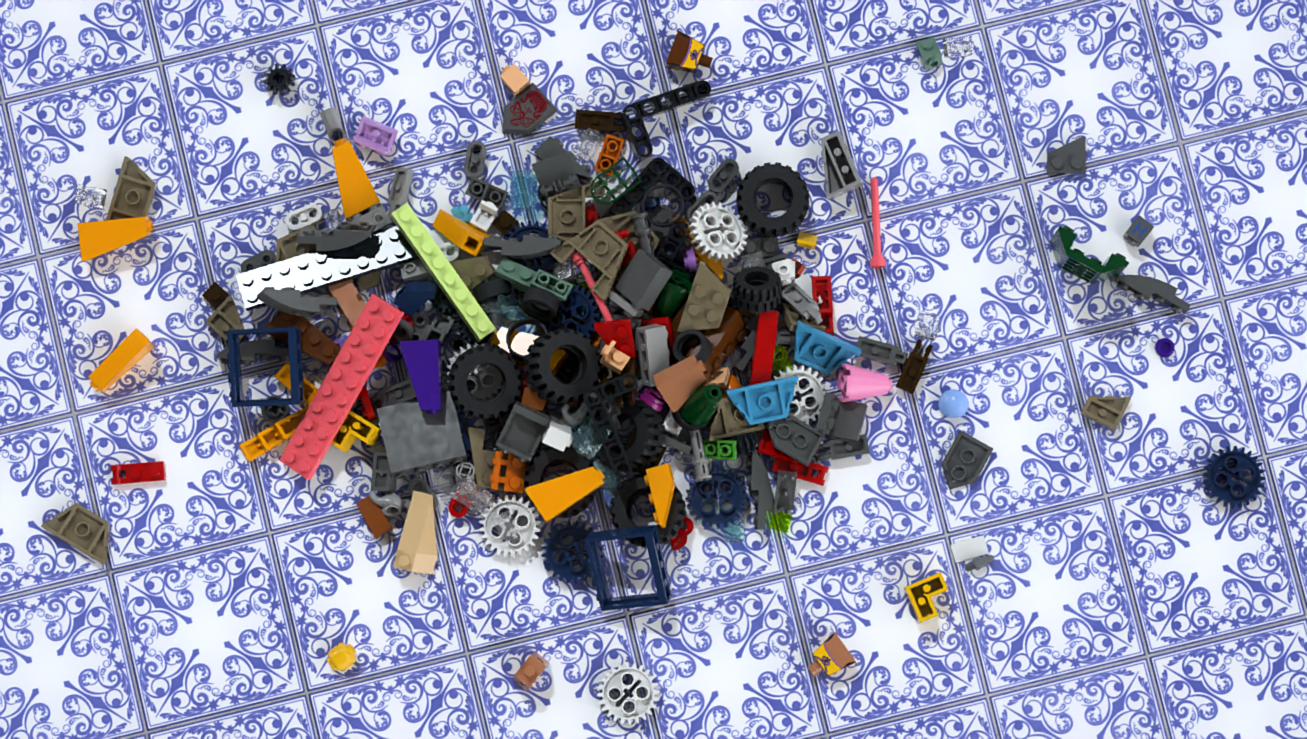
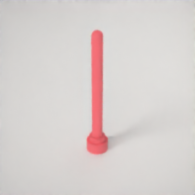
[870,177,886,268]
[570,252,613,321]

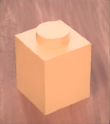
[500,64,530,96]

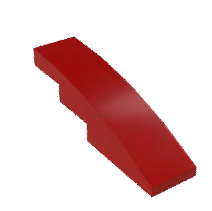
[811,276,834,336]
[749,310,779,385]

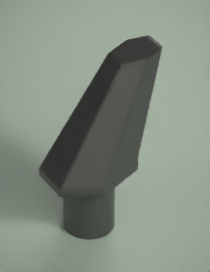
[965,555,995,572]

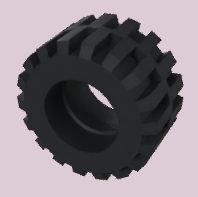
[733,266,781,313]

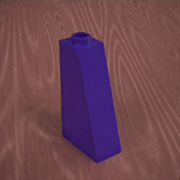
[400,340,443,414]

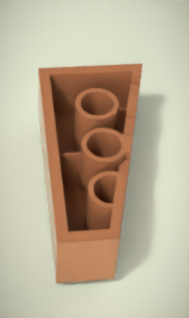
[327,280,366,330]

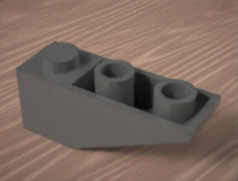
[534,136,591,181]

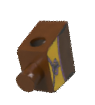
[666,31,713,73]

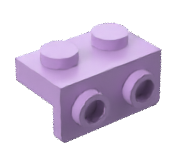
[352,116,399,155]

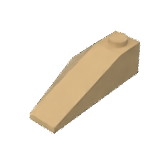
[393,490,438,574]

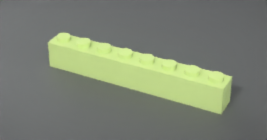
[390,203,496,342]

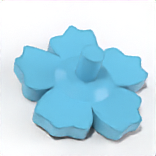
[451,204,473,224]

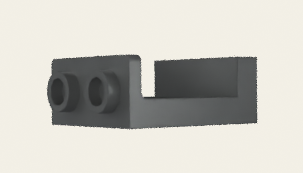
[496,401,551,462]

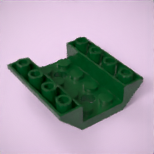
[1050,226,1129,284]

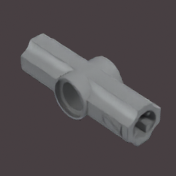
[319,107,347,146]

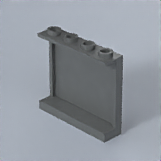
[377,391,468,479]

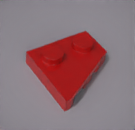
[593,318,636,358]

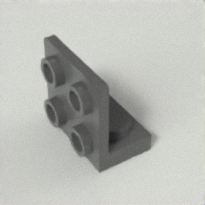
[816,392,868,441]

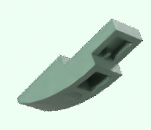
[495,257,573,302]

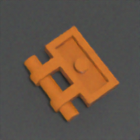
[489,451,527,493]

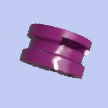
[638,386,666,412]

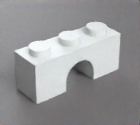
[542,410,573,452]

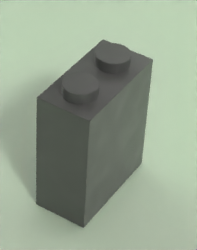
[615,249,673,311]

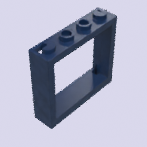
[226,326,305,407]
[584,525,672,611]

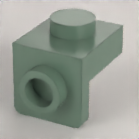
[916,36,943,70]

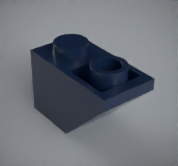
[393,281,438,317]

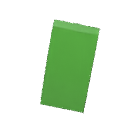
[703,439,737,460]

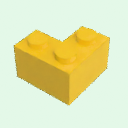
[331,410,382,453]
[904,572,948,624]

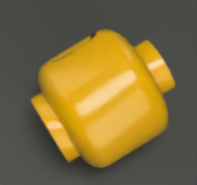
[327,642,356,671]

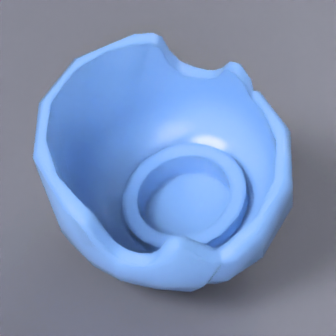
[938,389,969,418]

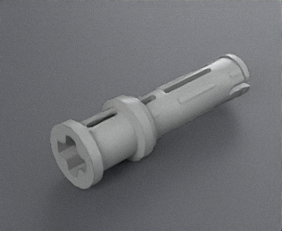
[689,423,712,482]

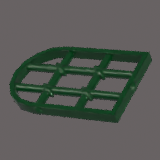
[590,157,642,205]

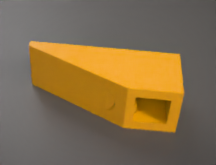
[432,209,490,257]
[644,463,675,528]

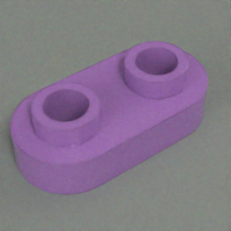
[681,245,697,273]

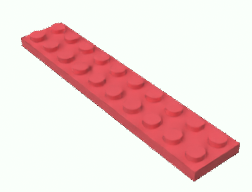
[279,294,404,480]

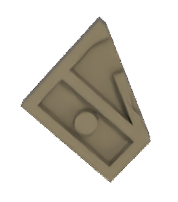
[205,295,246,341]

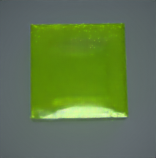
[769,510,792,533]

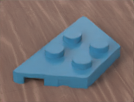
[794,321,862,374]
[725,376,798,425]

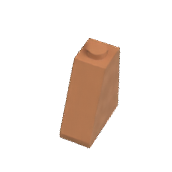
[653,355,706,413]

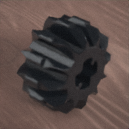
[263,63,296,96]
[726,432,758,455]

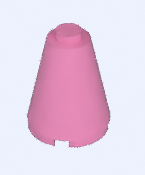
[837,363,892,402]

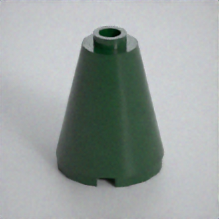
[652,269,694,321]
[678,384,722,426]

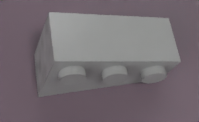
[821,131,864,200]
[635,324,670,387]

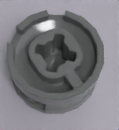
[261,395,289,423]

